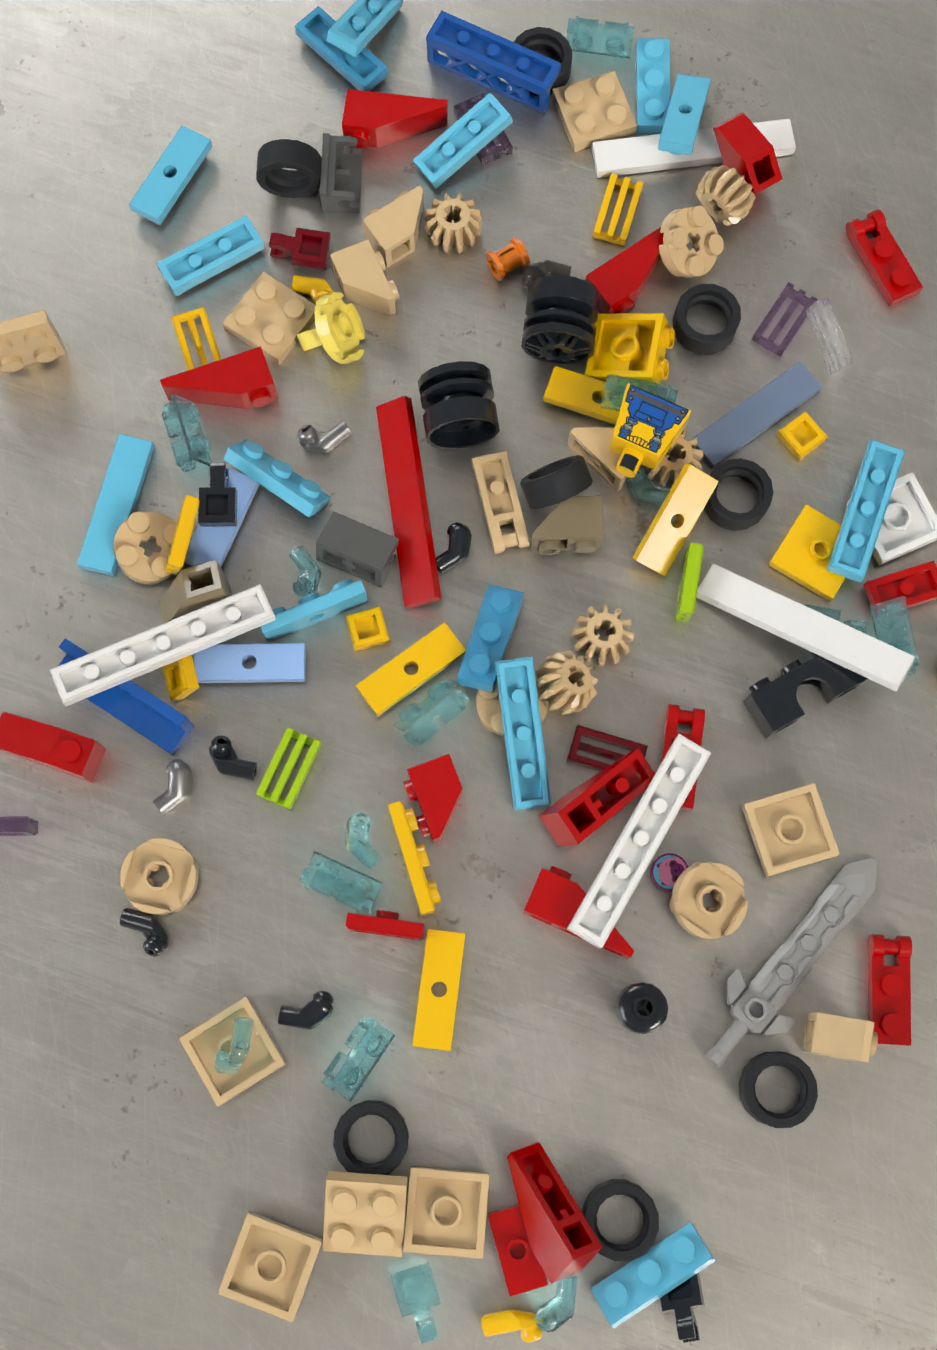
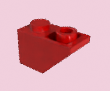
[713,113,783,194]
[403,754,462,844]

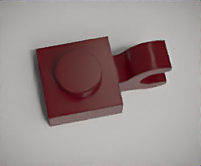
[269,228,331,270]

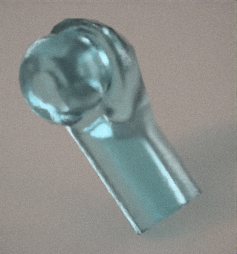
[626,466,670,505]
[289,546,322,598]
[345,812,382,870]
[215,1017,254,1076]
[535,1275,578,1332]

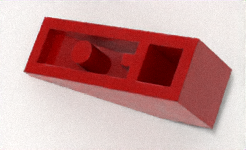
[342,89,448,148]
[585,227,664,314]
[160,346,278,409]
[0,711,106,783]
[539,748,655,847]
[523,866,634,959]
[507,1142,603,1284]

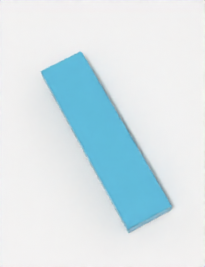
[77,434,155,576]
[826,439,905,583]
[494,657,551,810]

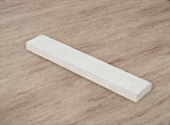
[592,118,796,178]
[696,564,915,692]
[50,584,276,706]
[567,734,711,949]

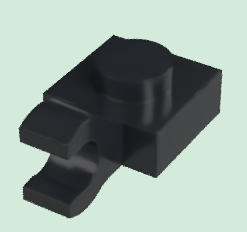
[198,463,238,527]
[660,1272,705,1343]

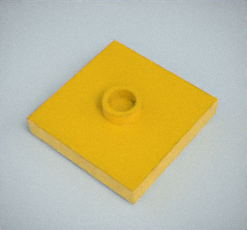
[768,504,845,602]

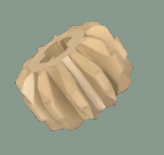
[695,164,756,226]
[425,192,482,253]
[642,430,703,489]
[572,603,635,666]
[535,650,598,715]

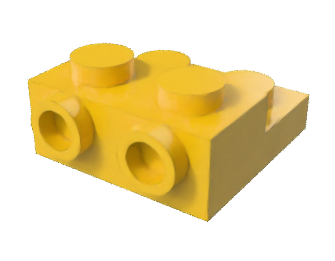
[585,313,675,390]

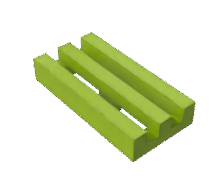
[675,542,704,623]
[256,727,322,811]

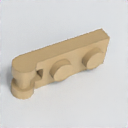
[472,451,530,554]

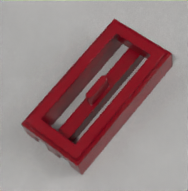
[566,725,648,772]

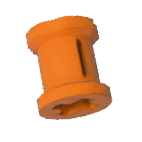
[485,237,530,281]

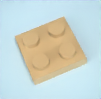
[552,71,638,153]
[222,271,316,365]
[0,310,66,372]
[741,783,840,878]
[179,996,287,1107]
[403,1166,490,1259]
[322,1171,408,1257]
[217,1211,323,1323]

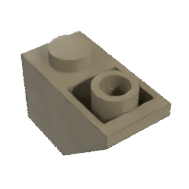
[530,495,605,555]
[159,560,232,624]

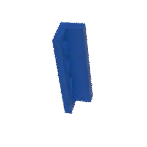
[426,10,561,114]
[51,638,194,756]

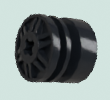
[521,275,600,364]
[418,361,500,449]

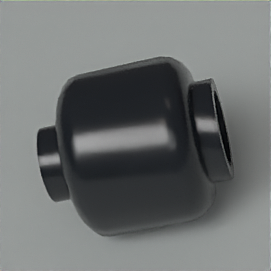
[615,982,668,1034]

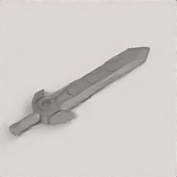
[705,857,877,1068]

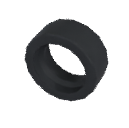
[514,27,572,97]
[256,139,322,198]
[672,284,741,354]
[520,455,593,509]
[704,458,774,531]
[739,1051,818,1128]
[333,1100,409,1175]
[582,1179,659,1261]

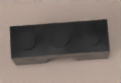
[743,652,868,739]

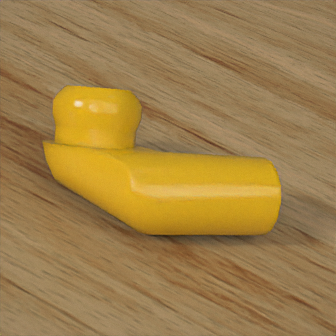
[292,275,334,304]
[481,1309,543,1343]

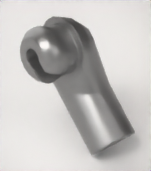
[298,420,352,453]
[153,759,192,816]

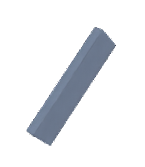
[692,361,822,469]

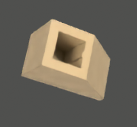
[362,185,424,268]
[330,239,399,316]
[803,1012,878,1063]

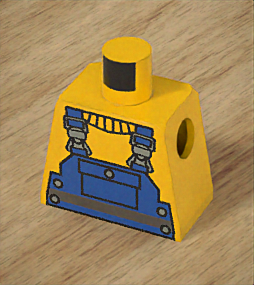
[609,383,691,478]

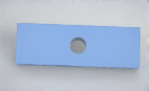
[184,467,260,568]
[194,643,306,683]

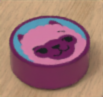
[650,853,688,892]

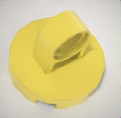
[297,292,365,364]

